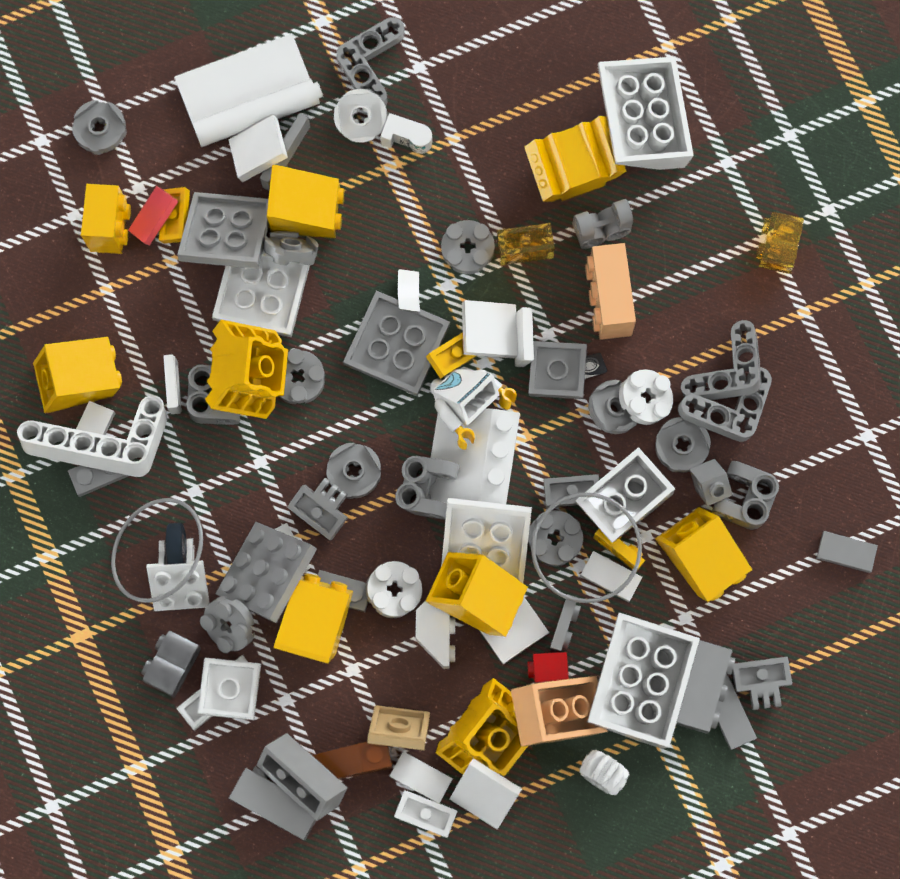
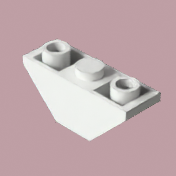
[416,602,455,669]

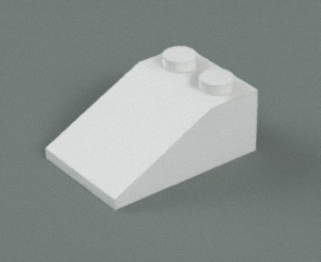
[576,447,675,543]

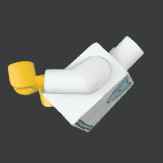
[430,369,517,450]

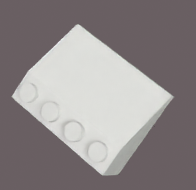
[598,57,694,170]
[429,409,520,504]
[587,613,700,749]

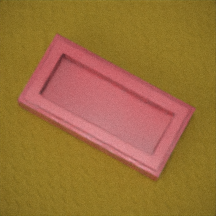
[128,186,178,246]

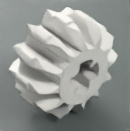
[579,750,629,795]

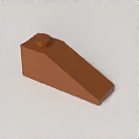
[312,742,393,779]

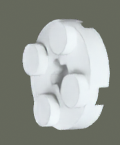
[334,89,388,142]
[619,370,673,425]
[366,561,422,618]

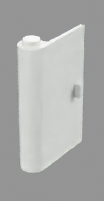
[174,33,323,147]

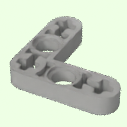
[336,17,405,105]
[681,320,761,400]
[678,367,772,442]

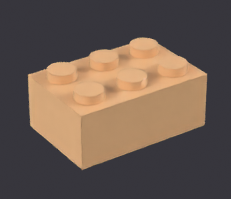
[585,243,636,340]
[511,676,608,747]

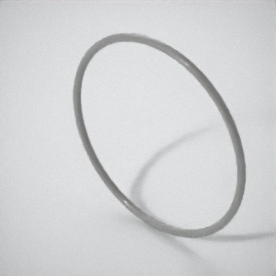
[531,493,642,603]
[111,498,203,603]

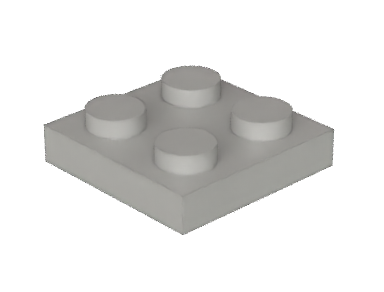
[528,341,587,399]

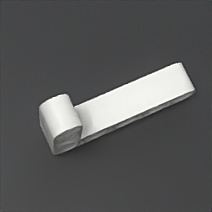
[17,396,167,477]

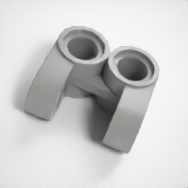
[572,199,633,249]
[186,364,240,425]
[395,456,459,520]
[711,461,779,530]

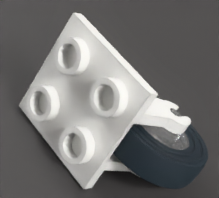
[147,523,210,611]

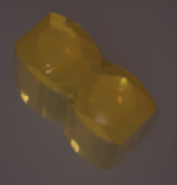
[756,211,804,274]

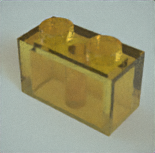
[497,223,555,265]

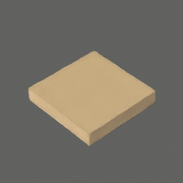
[367,705,430,750]

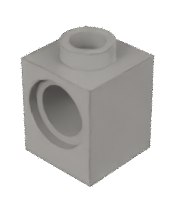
[689,459,733,506]

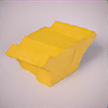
[524,116,626,202]
[205,320,288,419]
[435,678,528,777]

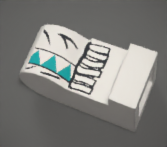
[380,113,432,154]

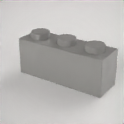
[676,640,735,734]
[256,733,348,821]
[229,767,316,841]

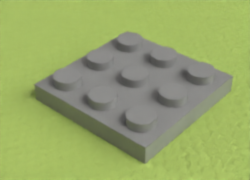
[177,192,269,269]
[343,291,450,397]
[215,522,317,623]

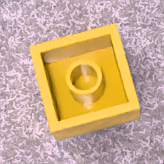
[81,184,131,254]

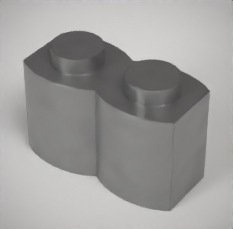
[141,630,201,698]

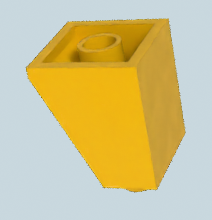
[267,165,344,238]
[33,337,122,413]
[655,507,752,602]
[425,552,528,637]
[273,573,353,664]

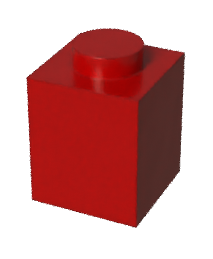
[527,652,569,684]

